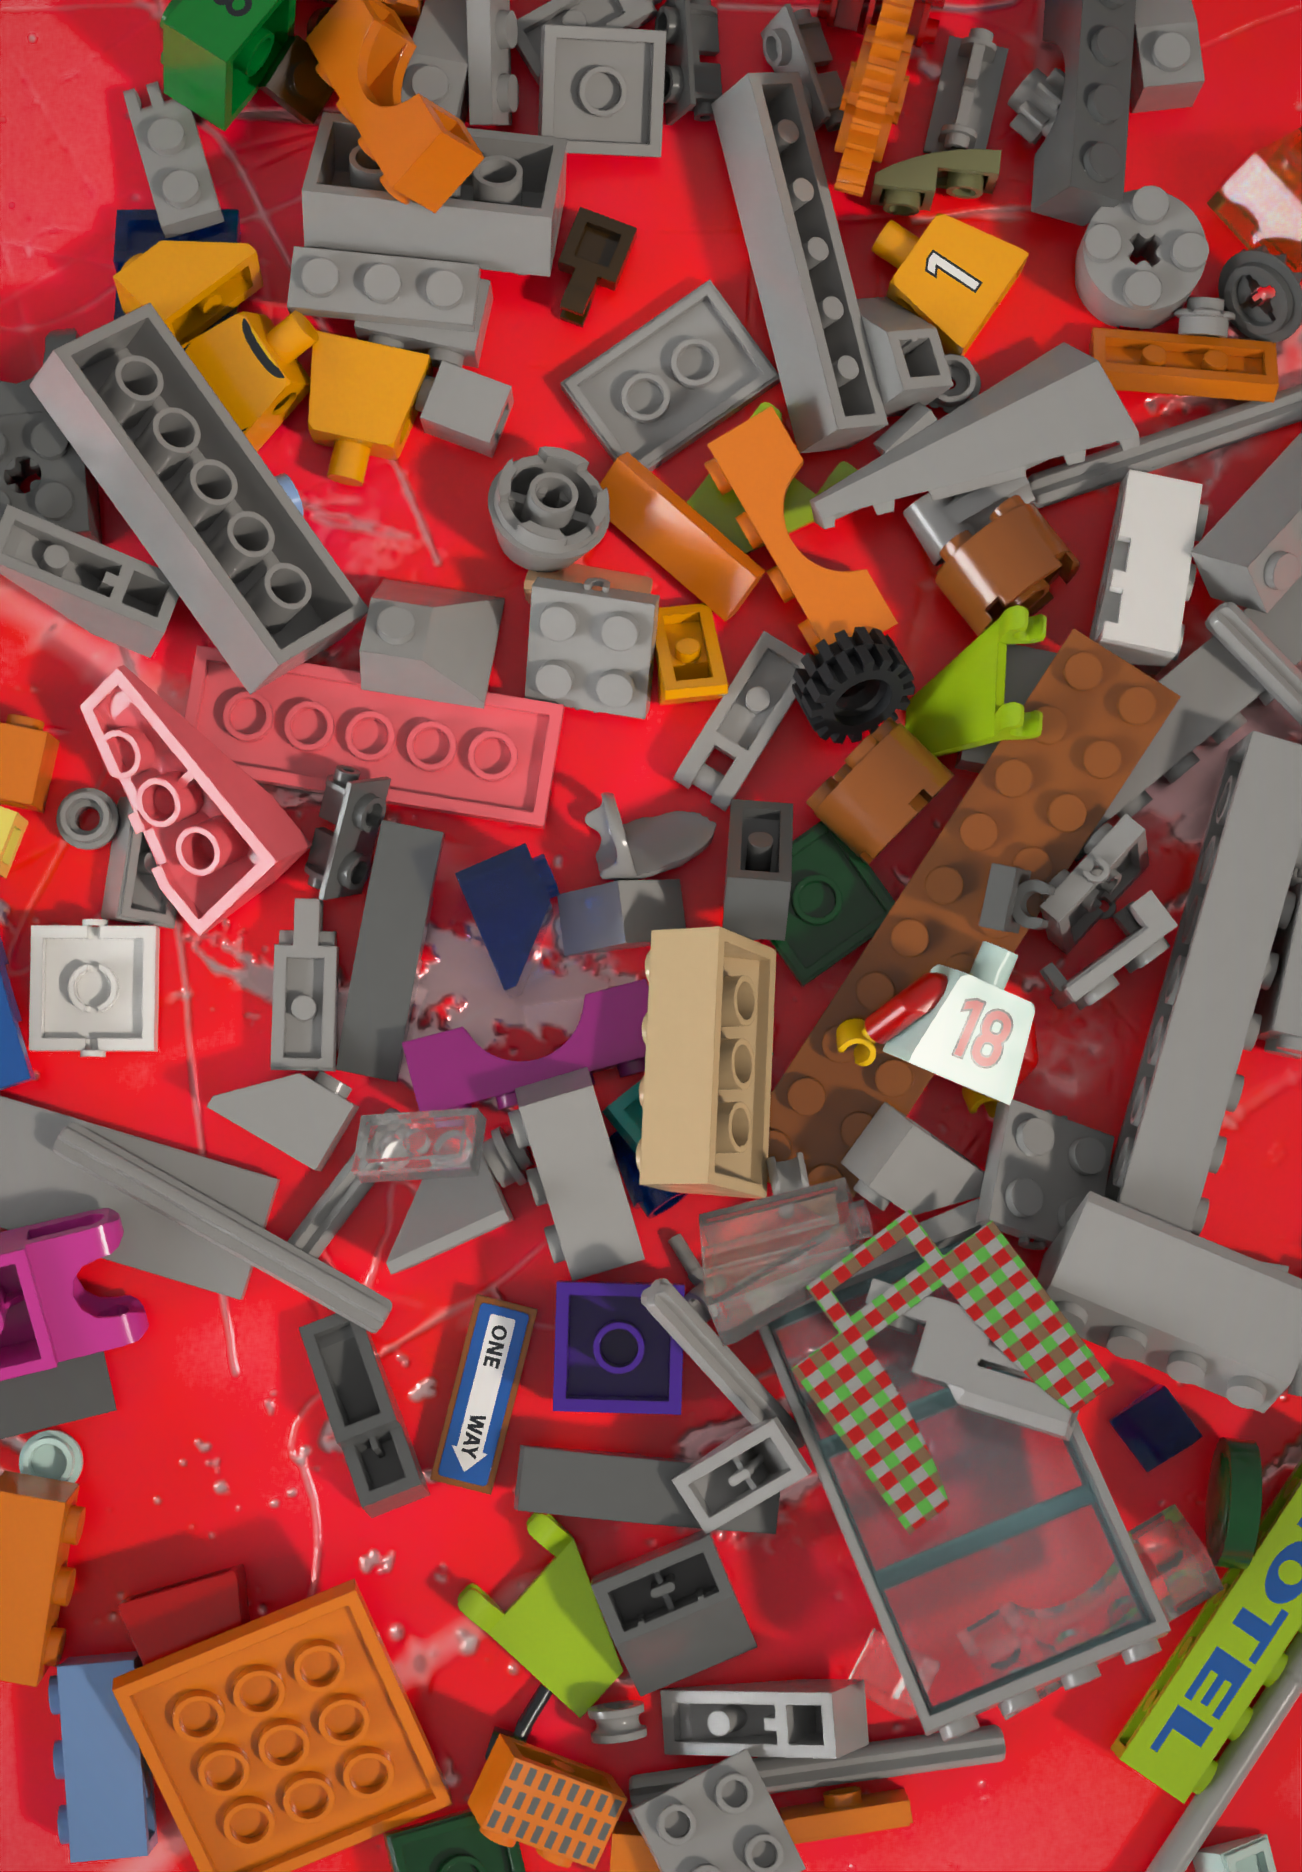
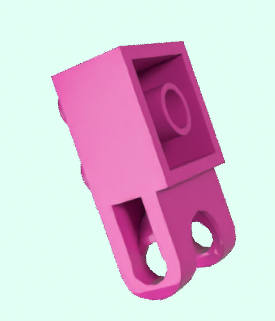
[0,1208,149,1381]

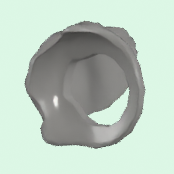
[585,792,717,881]

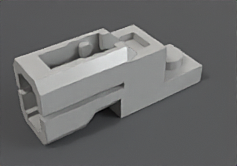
[865,1278,1095,1441]

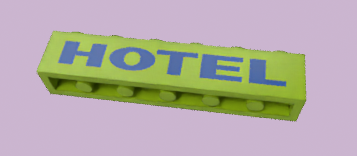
[1110,1458,1302,1804]

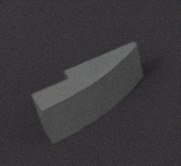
[299,1313,430,1518]

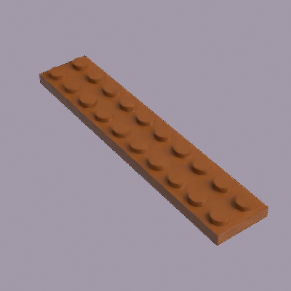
[767,628,1181,1226]

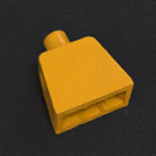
[308,330,434,486]

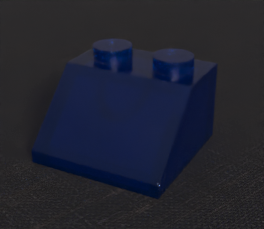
[455,843,560,999]

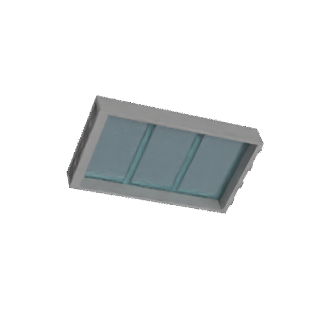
[745,1198,1171,1742]

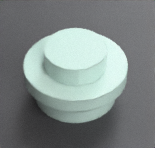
[19,1430,84,1483]

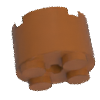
[935,495,1080,637]
[806,717,954,866]

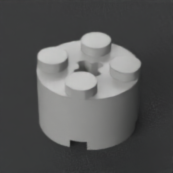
[1074,185,1209,330]

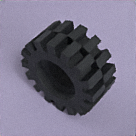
[792,627,915,744]

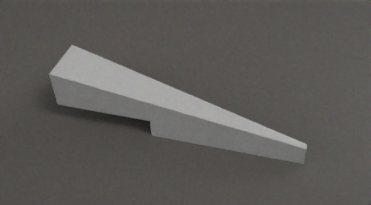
[810,342,1140,529]

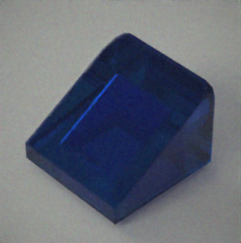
[1108,1383,1203,1472]

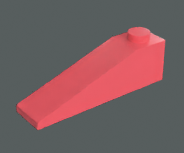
[80,665,312,937]

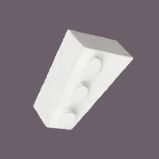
[1089,469,1208,675]

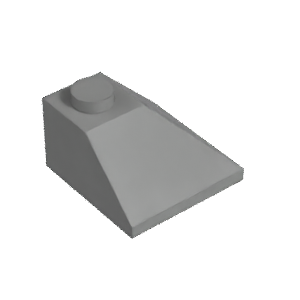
[359,579,505,709]
[386,1145,515,1275]

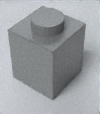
[415,360,514,458]

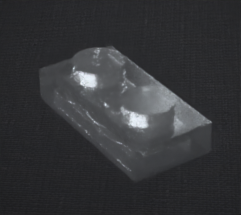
[351,1107,487,1183]

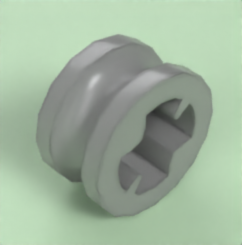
[588,1700,647,1744]

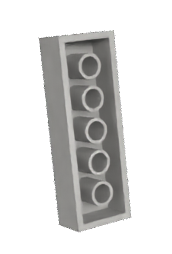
[29,303,369,695]

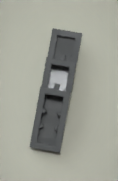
[336,820,445,1082]
[0,1351,117,1439]
[514,1445,780,1534]

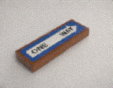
[430,1294,538,1495]

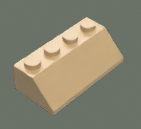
[636,926,777,1199]

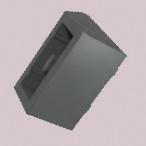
[591,1530,758,1697]

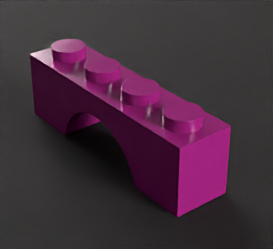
[402,978,649,1126]

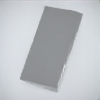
[101,797,177,929]

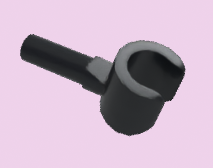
[485,1684,553,1760]

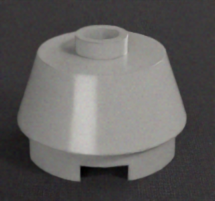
[488,446,610,572]

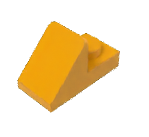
[655,603,728,705]

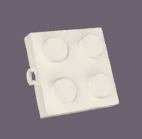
[29,919,160,1057]

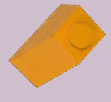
[113,240,264,345]

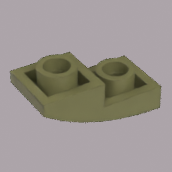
[870,149,1002,216]

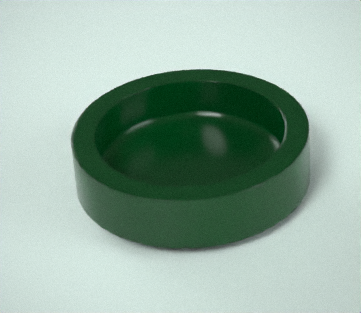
[1205,1437,1262,1569]

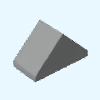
[557,879,686,957]
[672,1416,812,1534]

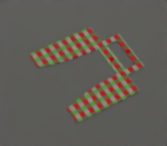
[791,1210,1114,1535]

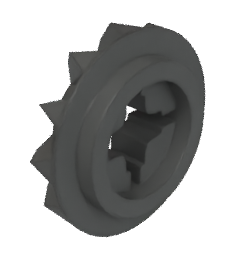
[1218,245,1302,343]

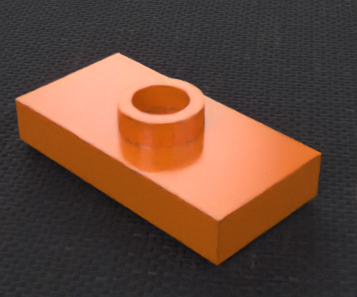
[780,1786,913,1844]

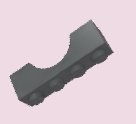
[1031,0,1136,226]

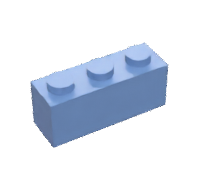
[48,1651,158,1863]

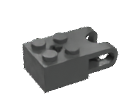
[0,328,102,544]

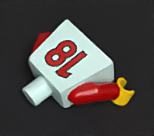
[836,941,1039,1118]

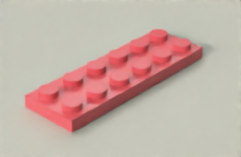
[184,645,565,829]

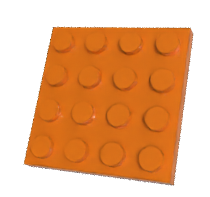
[112,1578,452,1872]

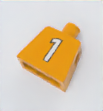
[871,213,1029,356]

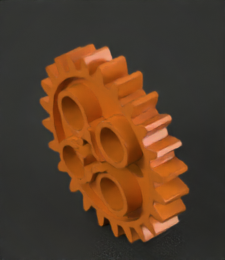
[834,0,915,197]

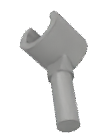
[766,1152,810,1220]
[668,1233,730,1322]

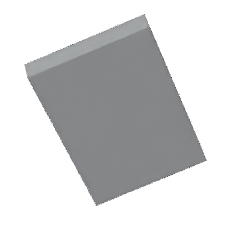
[560,279,780,472]

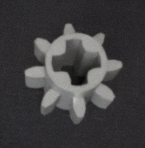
[1007,68,1065,145]

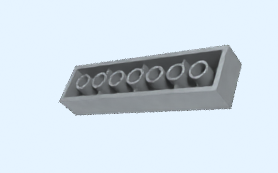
[1104,730,1302,1236]

